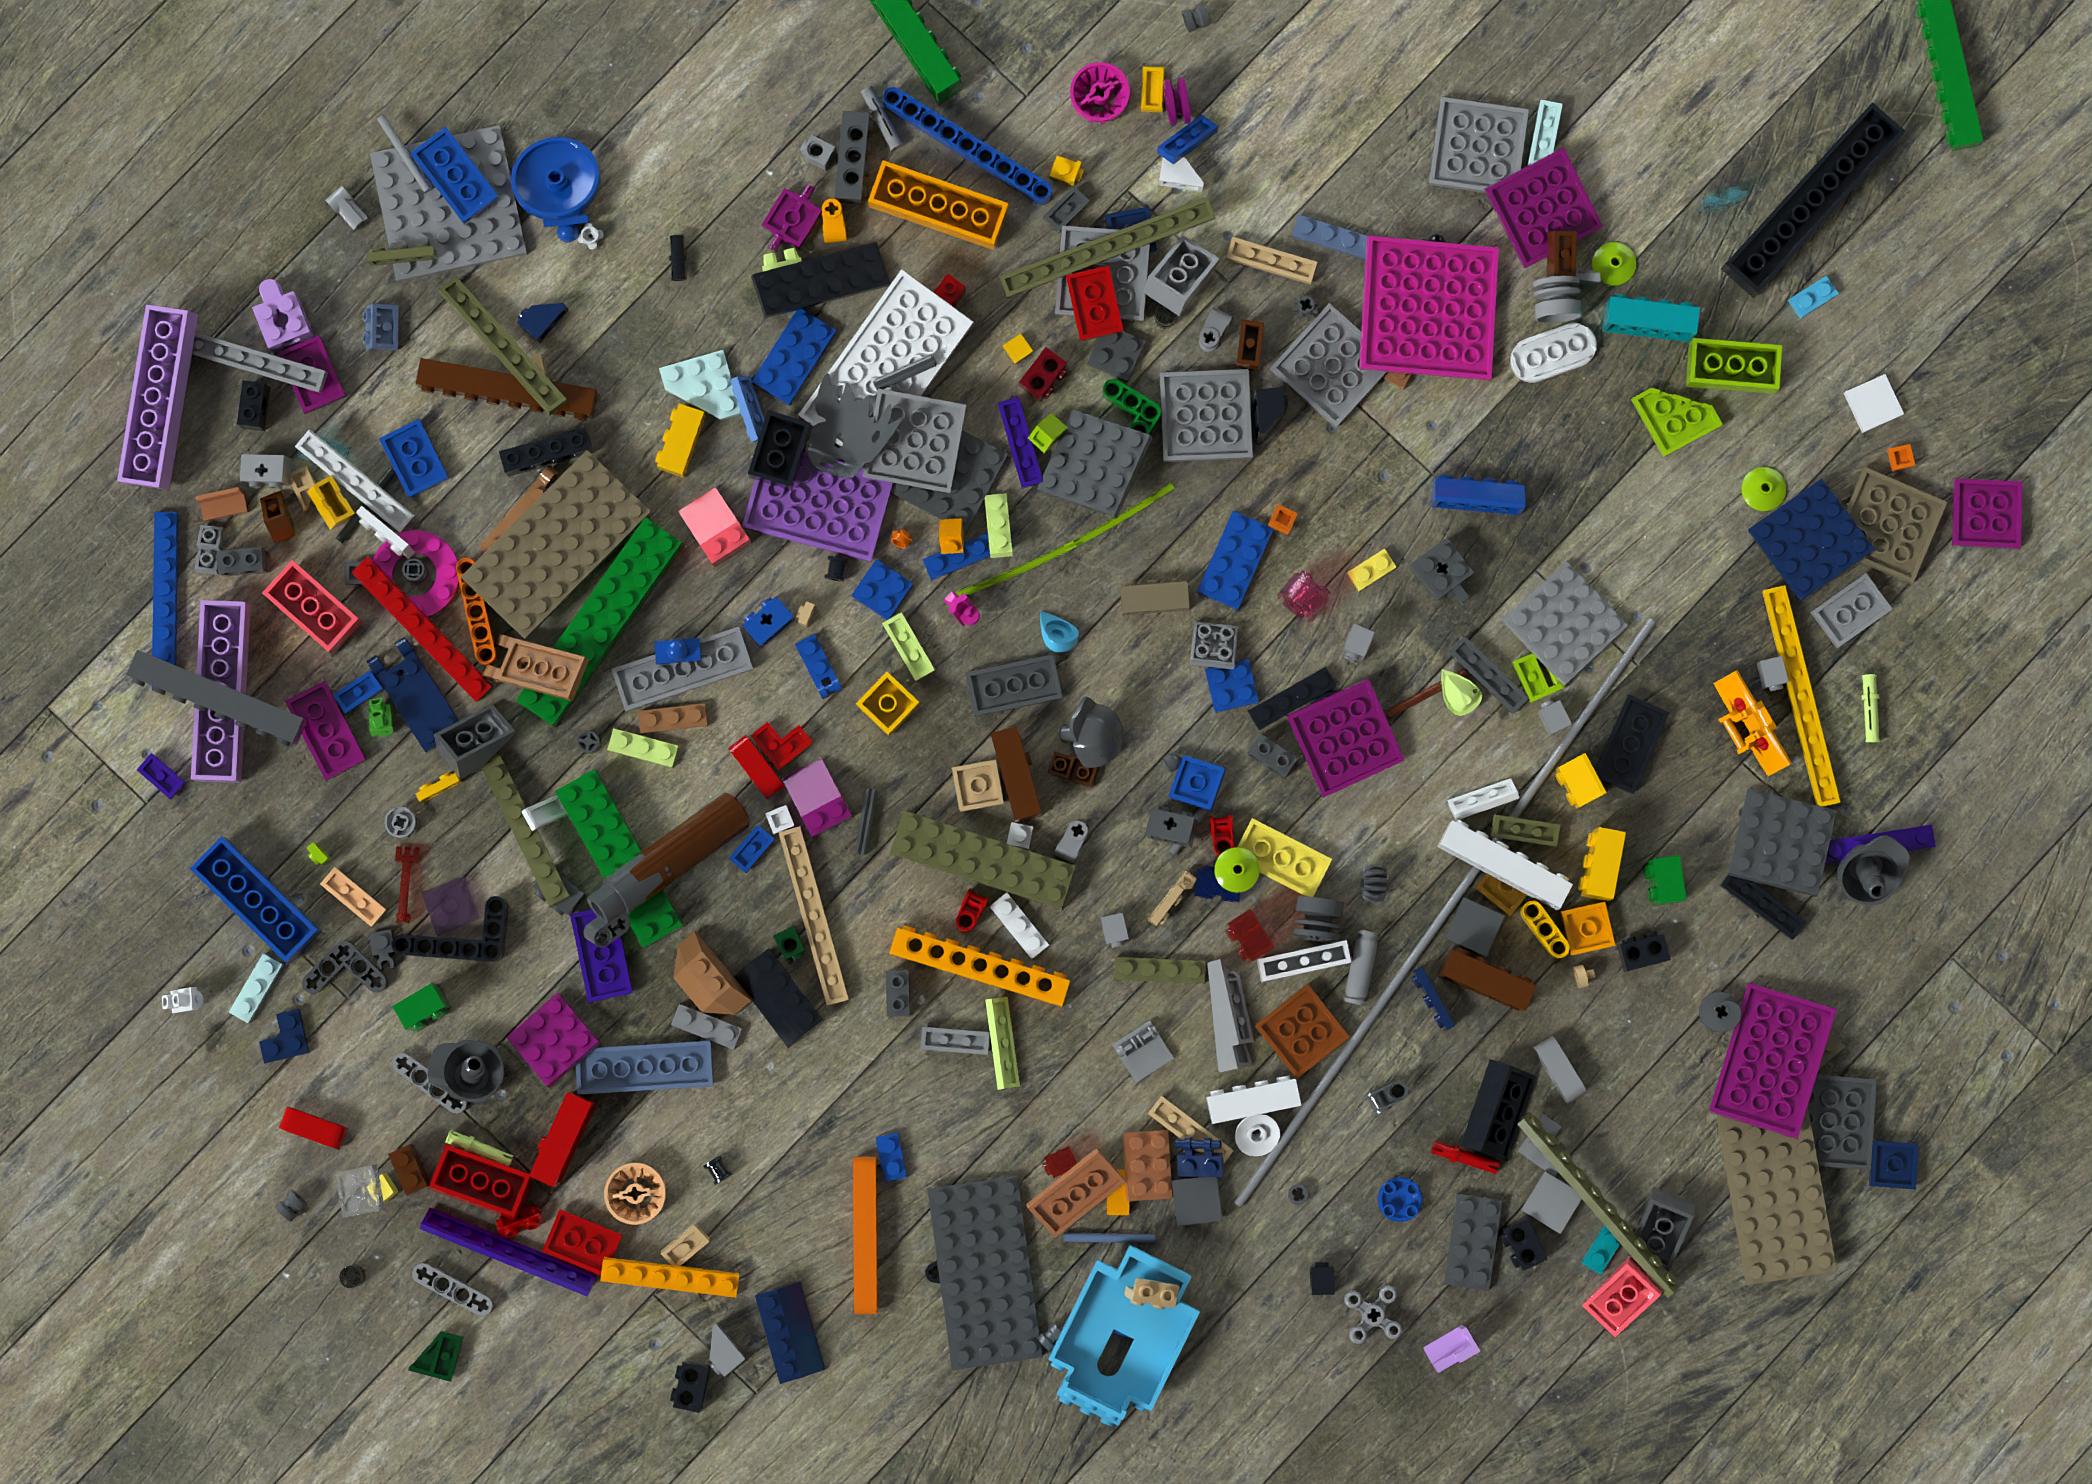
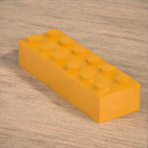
[868,160,1009,250]

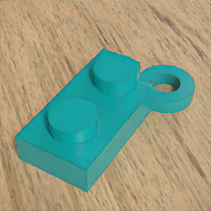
[1581,1225,1620,1275]

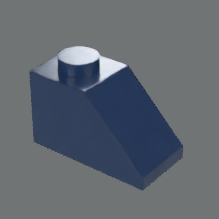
[517,303,569,343]

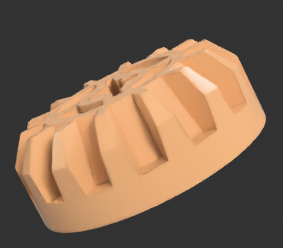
[604,1163,667,1225]

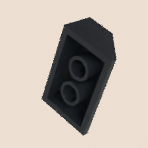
[1253,387,1288,445]

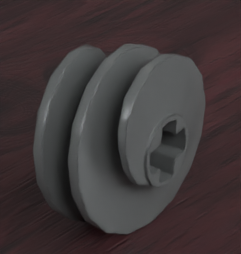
[1699,992,1741,1032]

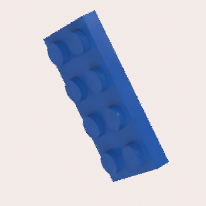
[410,127,499,224]
[751,309,837,406]
[1197,511,1274,611]

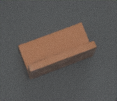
[196,487,249,522]

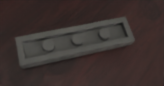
[1448,636,1529,715]

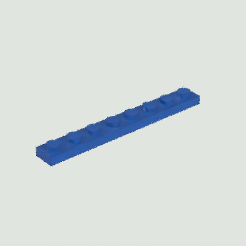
[152,512,179,688]

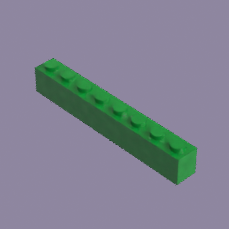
[1917,0,1983,152]

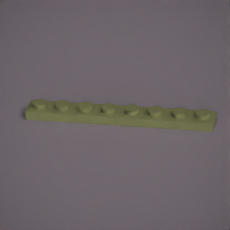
[439,277,567,416]
[481,751,571,908]

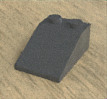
[434,704,516,779]
[1626,1187,1696,1272]

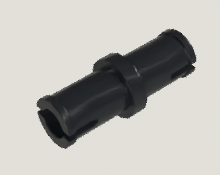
[669,235,686,281]

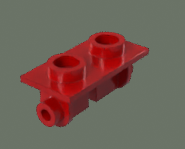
[496,1204,546,1238]

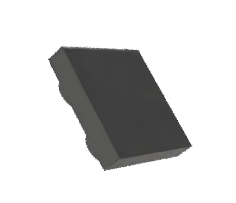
[1445,897,1505,957]
[1172,1177,1222,1226]

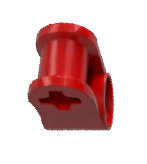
[1209,814,1234,857]
[955,888,990,933]

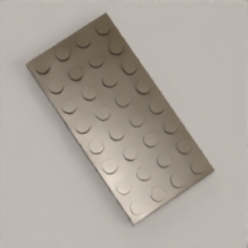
[461,450,651,640]
[1716,1107,1837,1285]

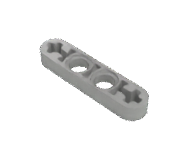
[392,1053,468,1113]
[412,1263,494,1316]

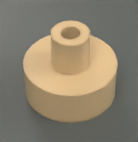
[1573,965,1595,989]

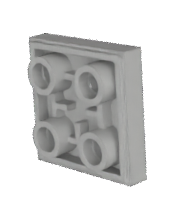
[1189,621,1239,670]
[1521,1171,1581,1234]

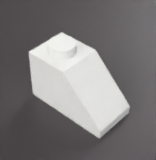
[1159,157,1204,192]

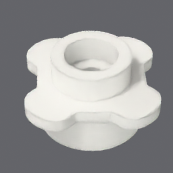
[577,223,604,250]

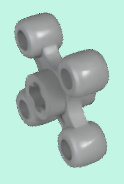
[1344,1285,1402,1344]

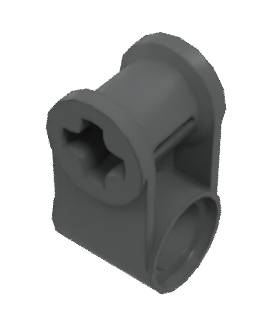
[1364,1080,1408,1116]

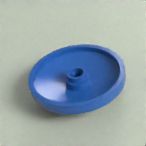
[511,137,601,220]

